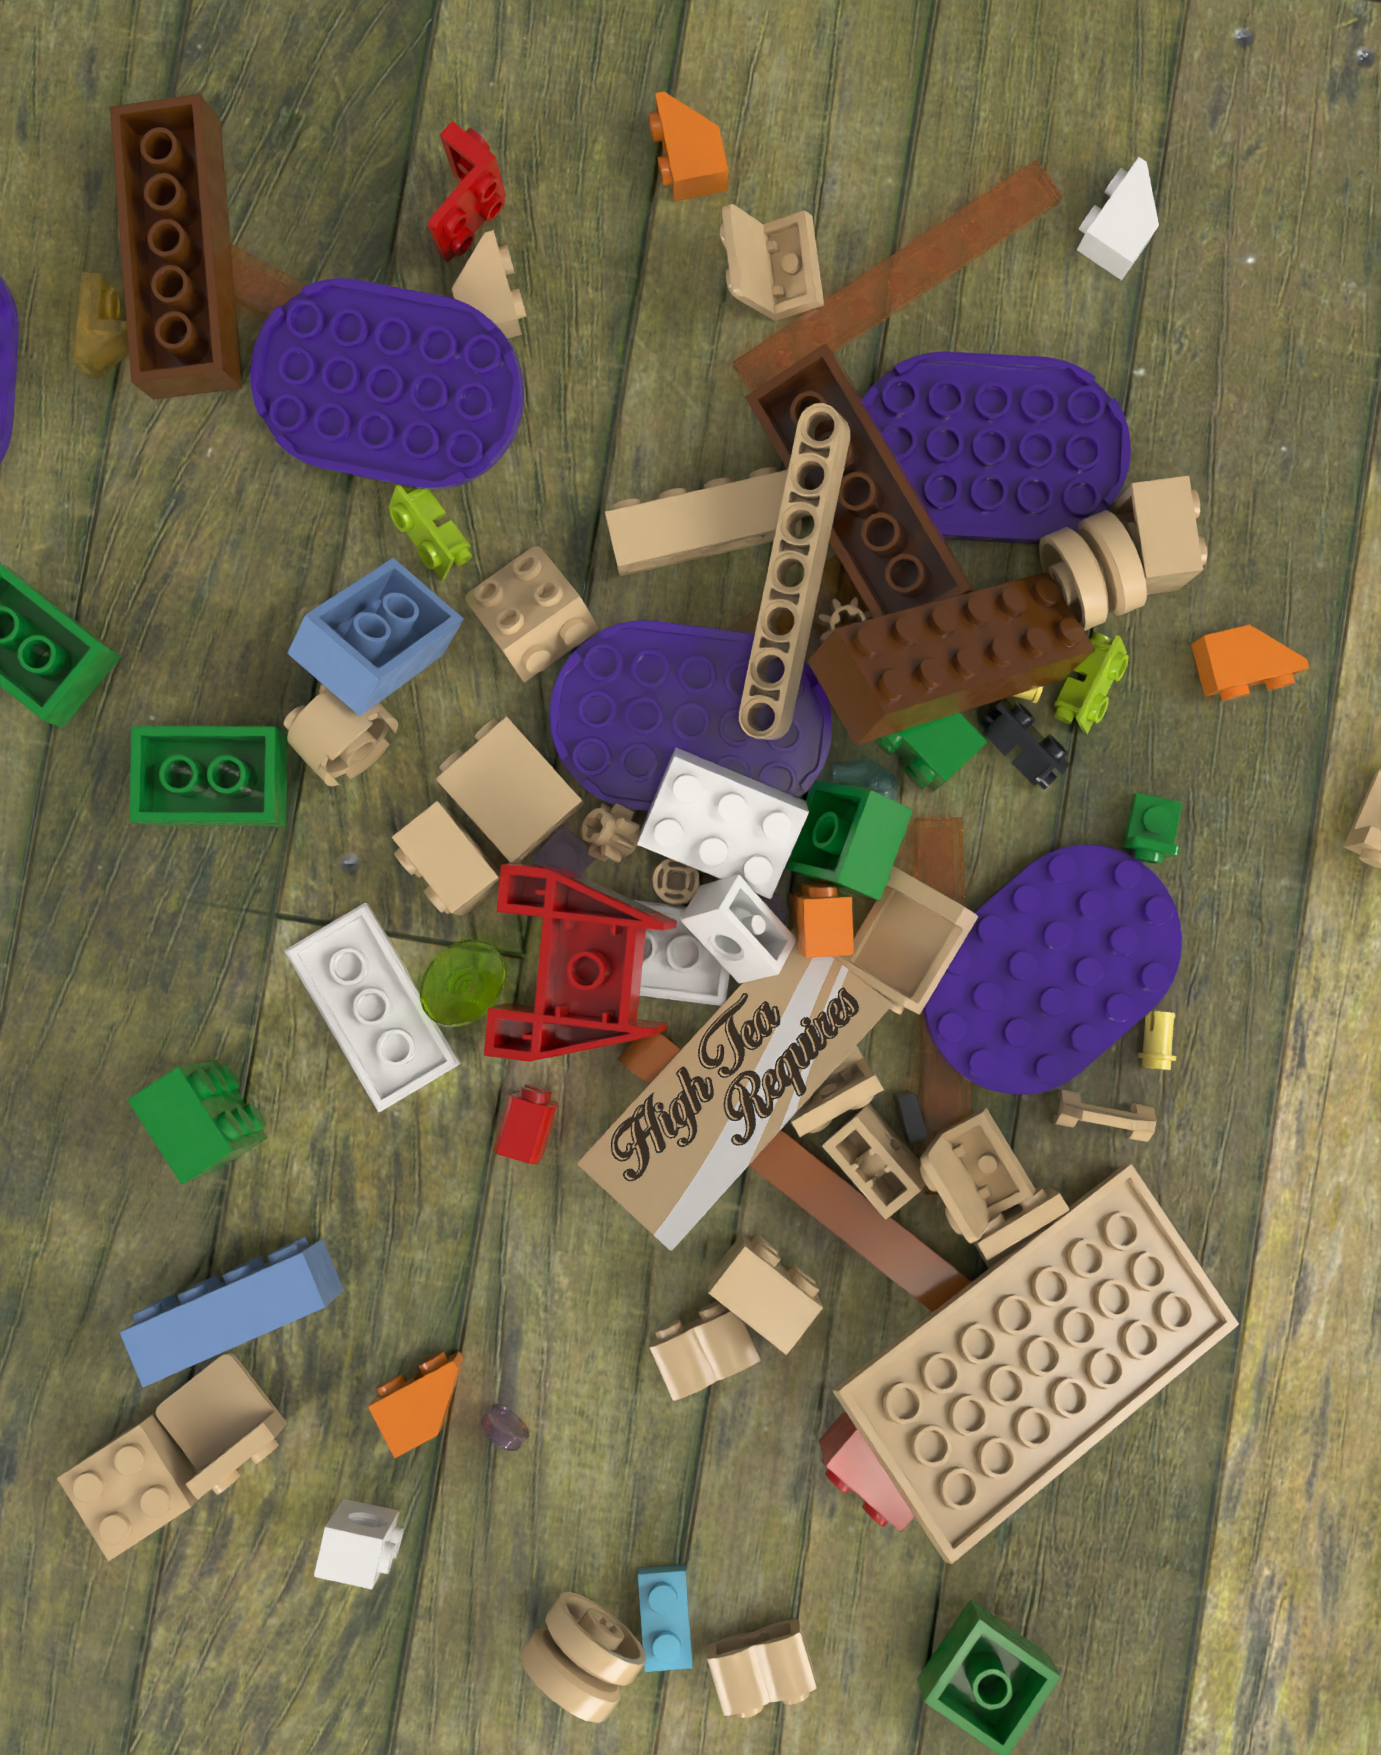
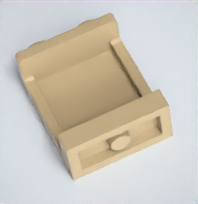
[436,716,585,863]
[832,866,979,1015]

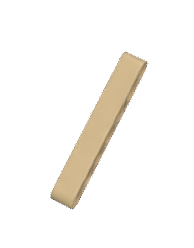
[739,403,850,740]

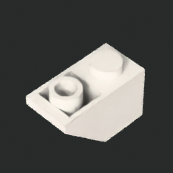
[1077,157,1159,280]

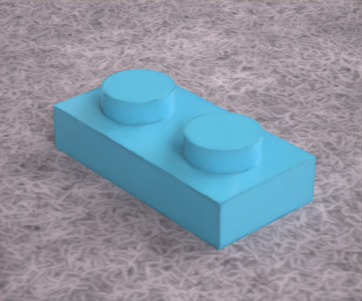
[638,1565,693,1672]

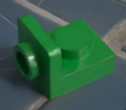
[1121,793,1183,864]

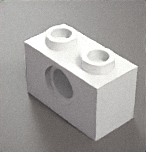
[680,874,797,983]
[314,1499,403,1589]

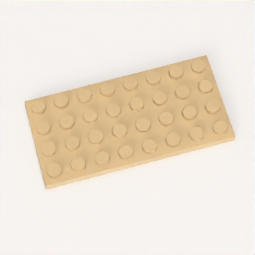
[832,1164,1239,1564]

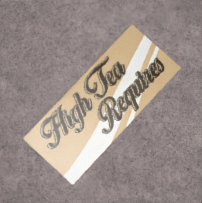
[577,928,892,1251]

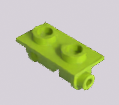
[388,484,472,581]
[1054,632,1129,735]

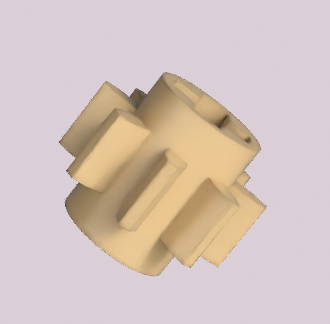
[817,597,872,644]
[582,803,640,863]

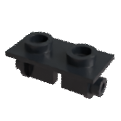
[979,698,1070,790]

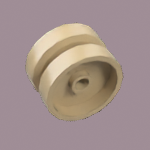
[1039,510,1147,631]
[519,1591,646,1723]

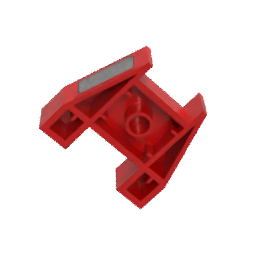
[484,863,677,1062]

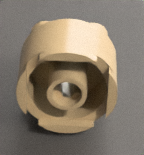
[283,684,398,786]

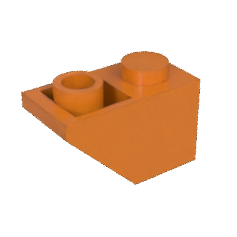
[648,91,729,202]
[1191,624,1309,701]
[788,883,854,958]
[368,1351,464,1459]

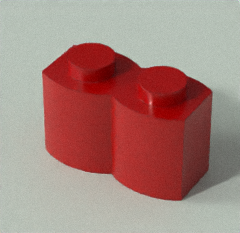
[492,1084,559,1164]

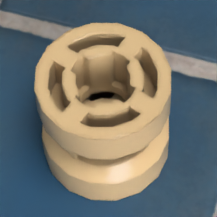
[652,858,700,906]

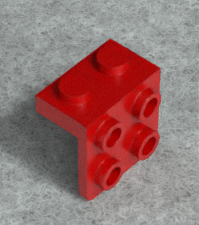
[428,121,506,262]

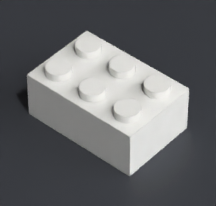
[637,747,809,899]

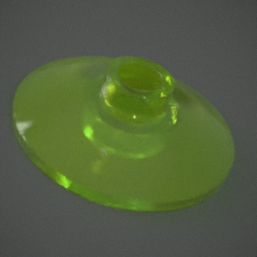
[420,940,506,1027]

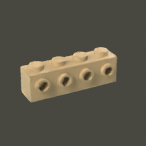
[605,467,802,577]

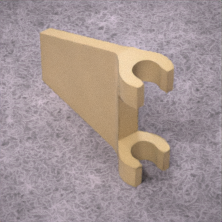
[1053,1089,1157,1142]

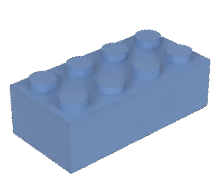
[120,1237,344,1387]

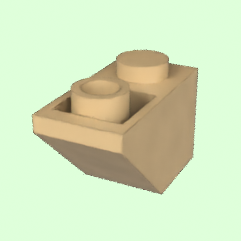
[452,230,526,338]

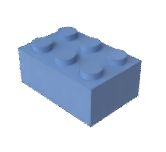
[288,558,464,716]

